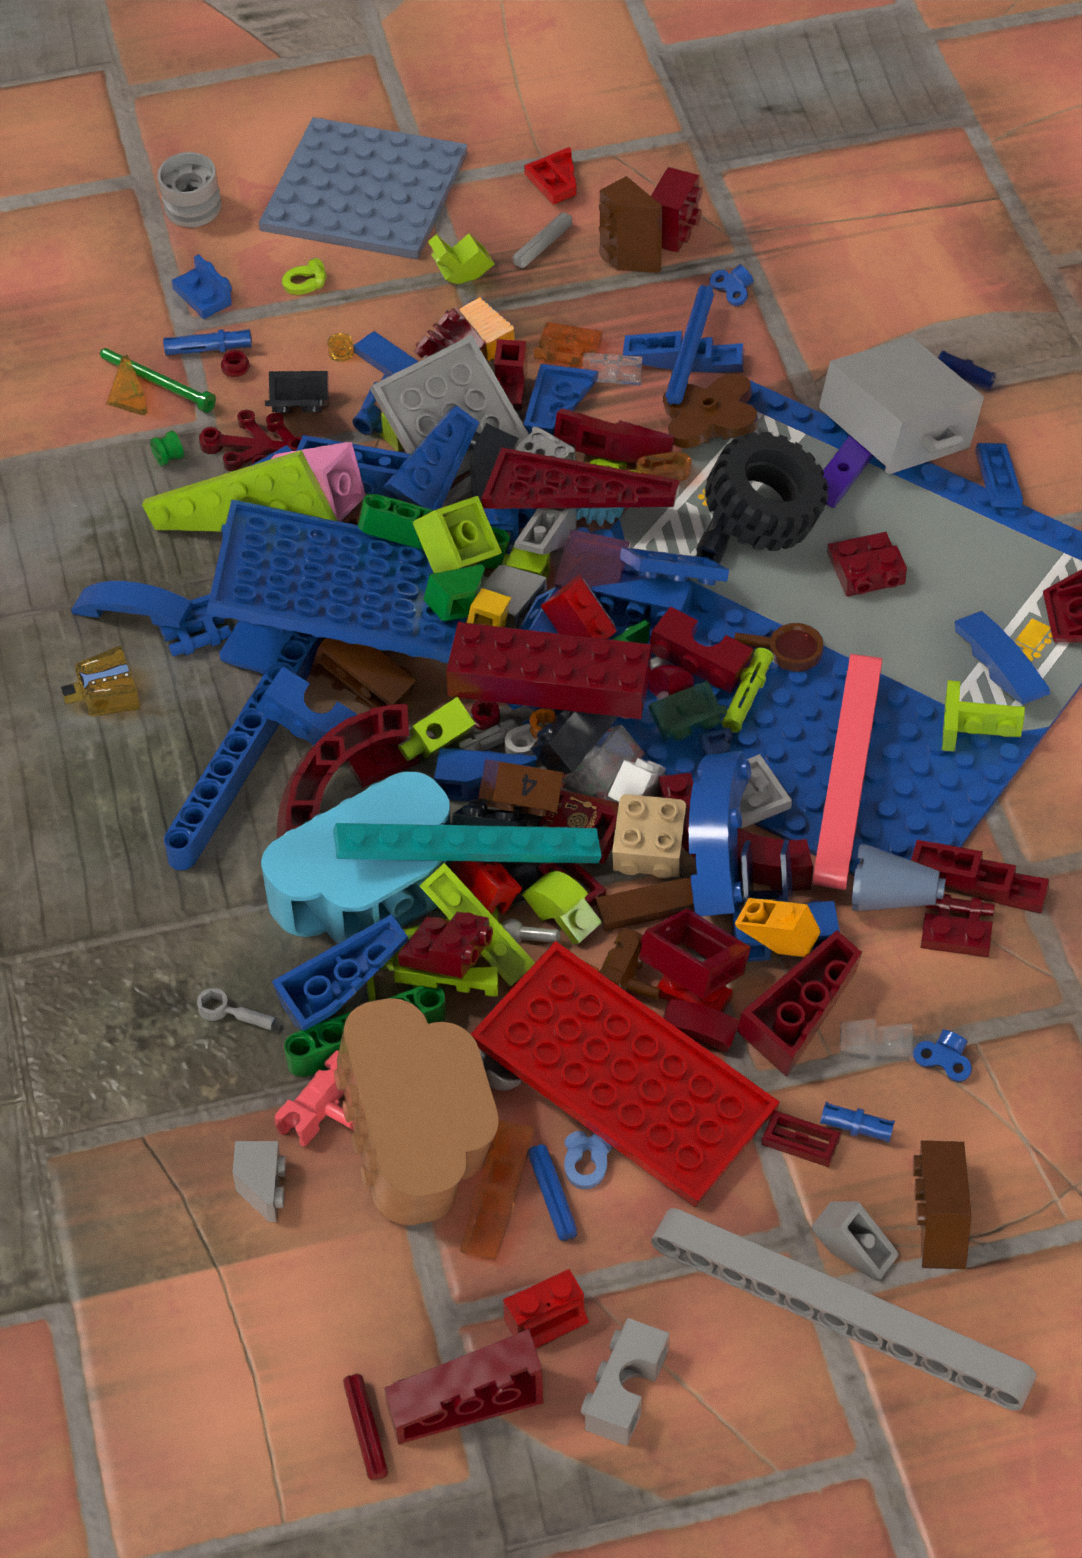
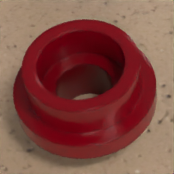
[221,350,250,377]

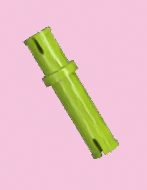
[721,648,774,733]

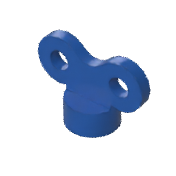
[710,264,754,306]
[913,1029,972,1082]

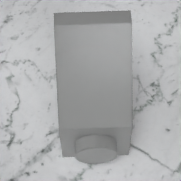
[811,1201,899,1280]

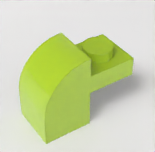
[428,233,495,284]
[522,871,602,944]

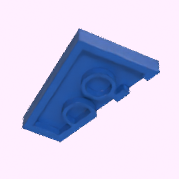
[523,364,598,436]

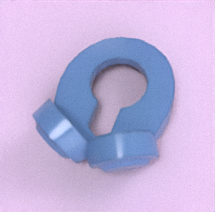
[564,1131,612,1190]

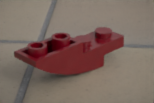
[554,408,675,465]

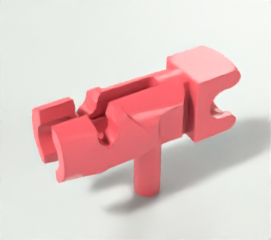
[274,1050,353,1147]

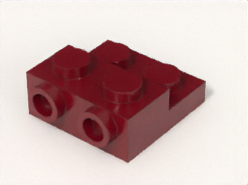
[827,532,907,597]
[398,911,493,978]

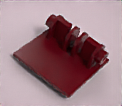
[414,307,486,358]

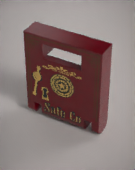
[537,790,619,865]

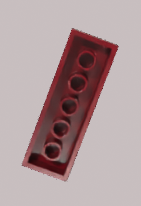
[446,622,651,719]

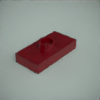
[347,738,420,788]

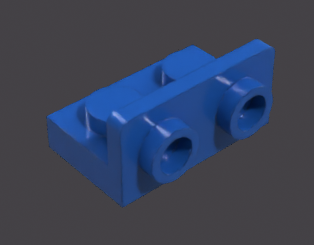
[171,254,232,319]

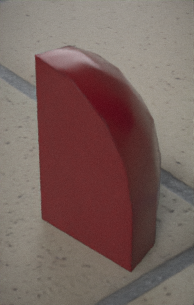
[649,665,694,709]

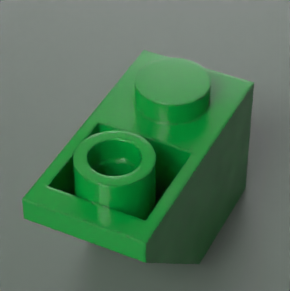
[423,564,485,622]

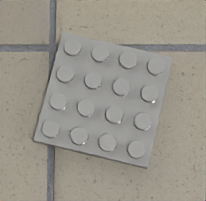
[370,335,529,479]

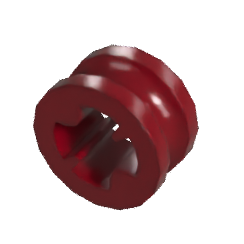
[471,700,500,731]

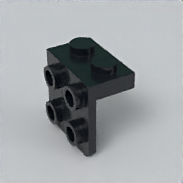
[265,371,329,413]

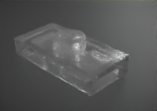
[583,353,642,385]

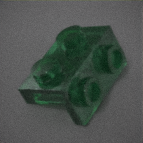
[648,681,728,742]

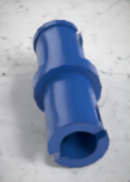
[820,1102,895,1143]

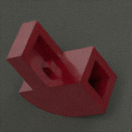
[494,339,527,410]

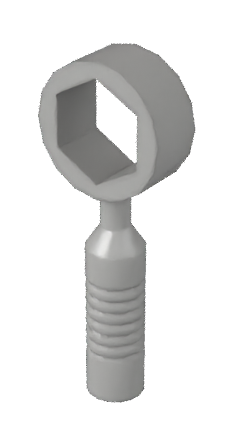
[197,988,277,1031]

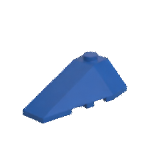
[272,914,409,1031]

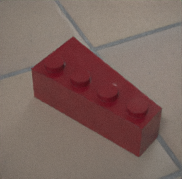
[737,930,862,1077]
[384,1329,544,1445]

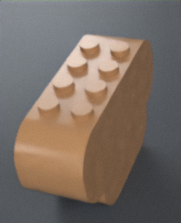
[334,998,499,1225]

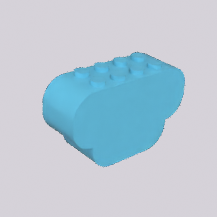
[261,772,451,943]

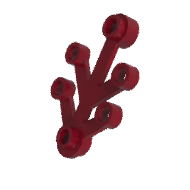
[199,409,302,472]

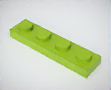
[420,863,535,987]

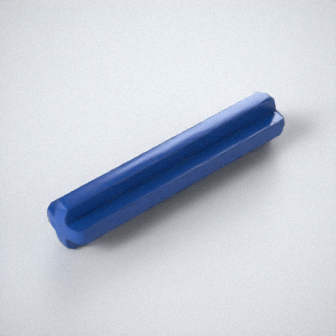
[529,1144,577,1241]

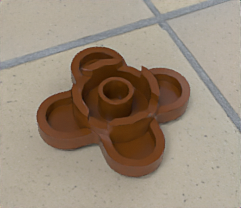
[663,374,759,448]

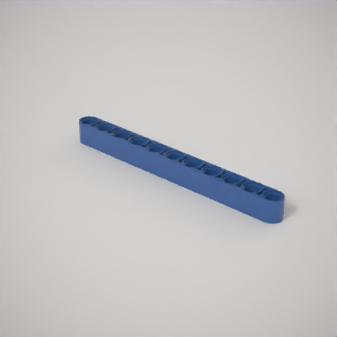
[164,631,326,871]

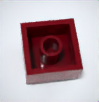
[651,167,702,253]

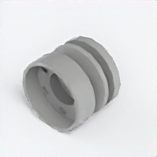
[158,152,222,228]

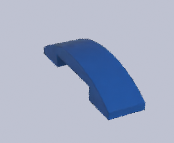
[71,581,193,628]

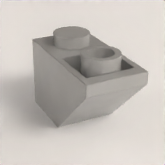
[233,1141,287,1222]

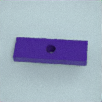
[822,435,874,508]

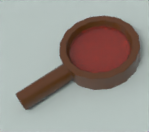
[734,623,823,671]

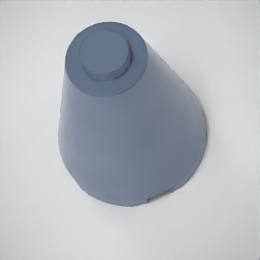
[852,844,946,912]

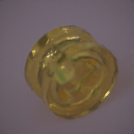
[327,333,354,362]

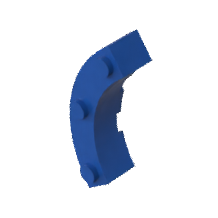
[689,751,751,916]

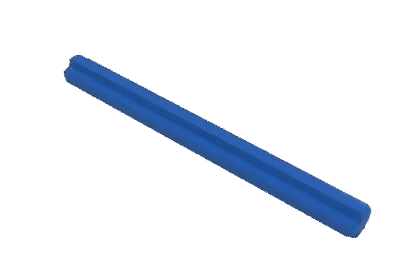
[665,285,714,405]

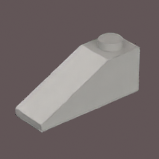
[514,508,577,555]

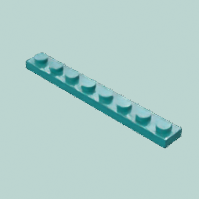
[333,823,602,863]

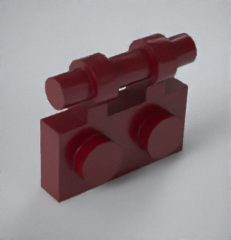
[920,894,995,957]

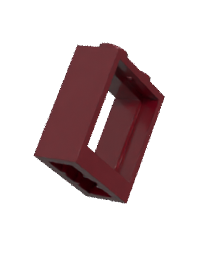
[639,908,751,999]

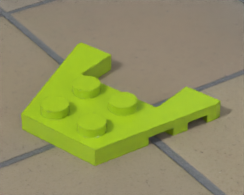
[394,907,498,997]

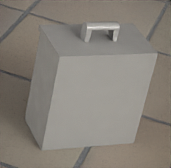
[819,337,984,475]

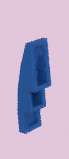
[623,331,745,373]
[954,611,1050,705]

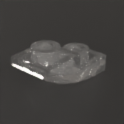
[840,1019,914,1061]

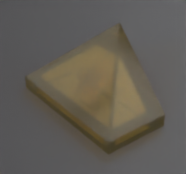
[106,355,148,416]

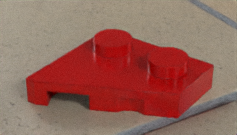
[524,147,577,205]

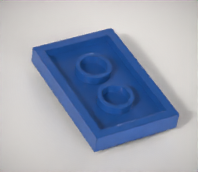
[620,547,729,585]

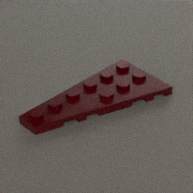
[481,447,680,509]

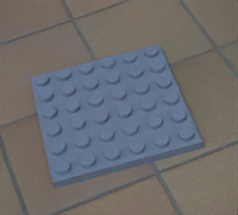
[259,117,467,260]

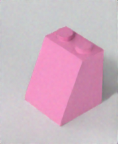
[270,442,366,522]

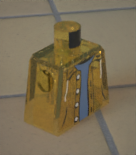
[60,645,140,716]

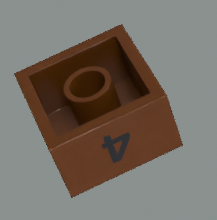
[478,759,564,817]

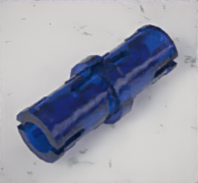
[938,350,996,390]

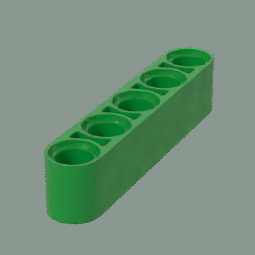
[358,494,510,569]
[284,986,447,1077]

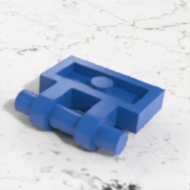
[158,594,231,657]

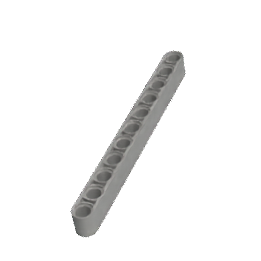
[651,1208,1037,1411]

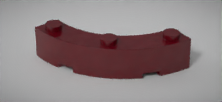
[276,704,409,839]
[658,773,813,891]

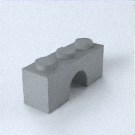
[581,1318,670,1446]

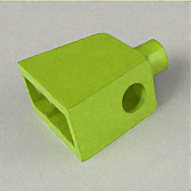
[398,697,475,761]

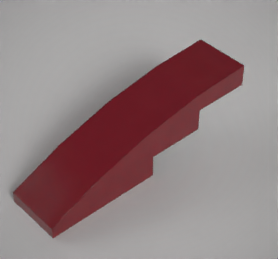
[911,840,1049,914]

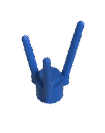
[352,374,389,435]

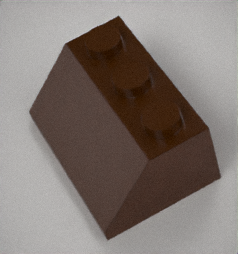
[599,176,662,273]

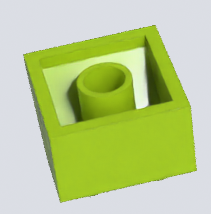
[412,496,502,573]

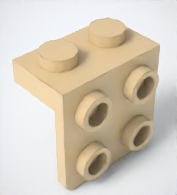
[612,794,686,879]

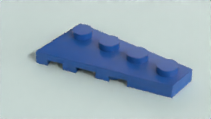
[384,405,480,510]

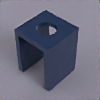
[741,840,793,905]

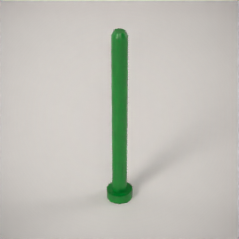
[100,348,216,413]

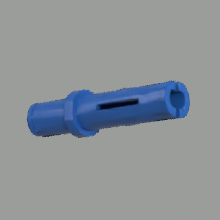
[164,329,252,356]

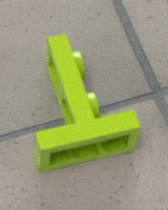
[942,680,1025,752]

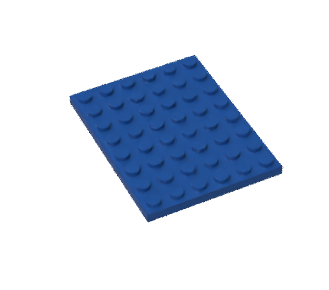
[206,499,466,663]

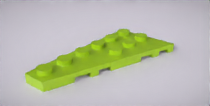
[141,450,338,531]

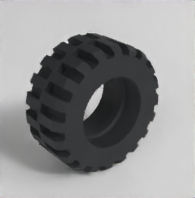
[705,432,828,551]

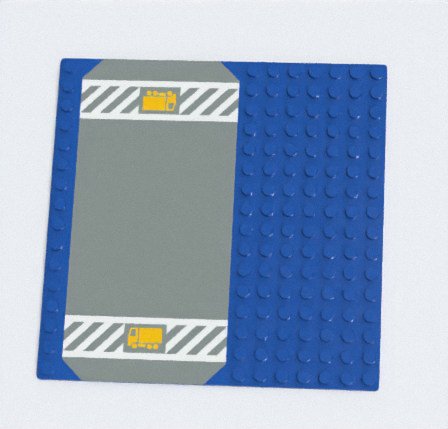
[527,380,1082,876]

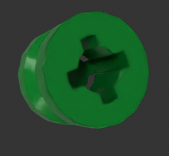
[150,430,184,466]

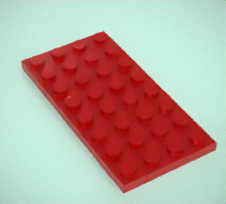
[471,941,780,1207]

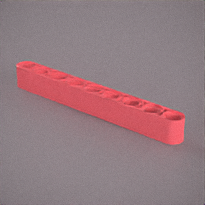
[812,654,882,890]

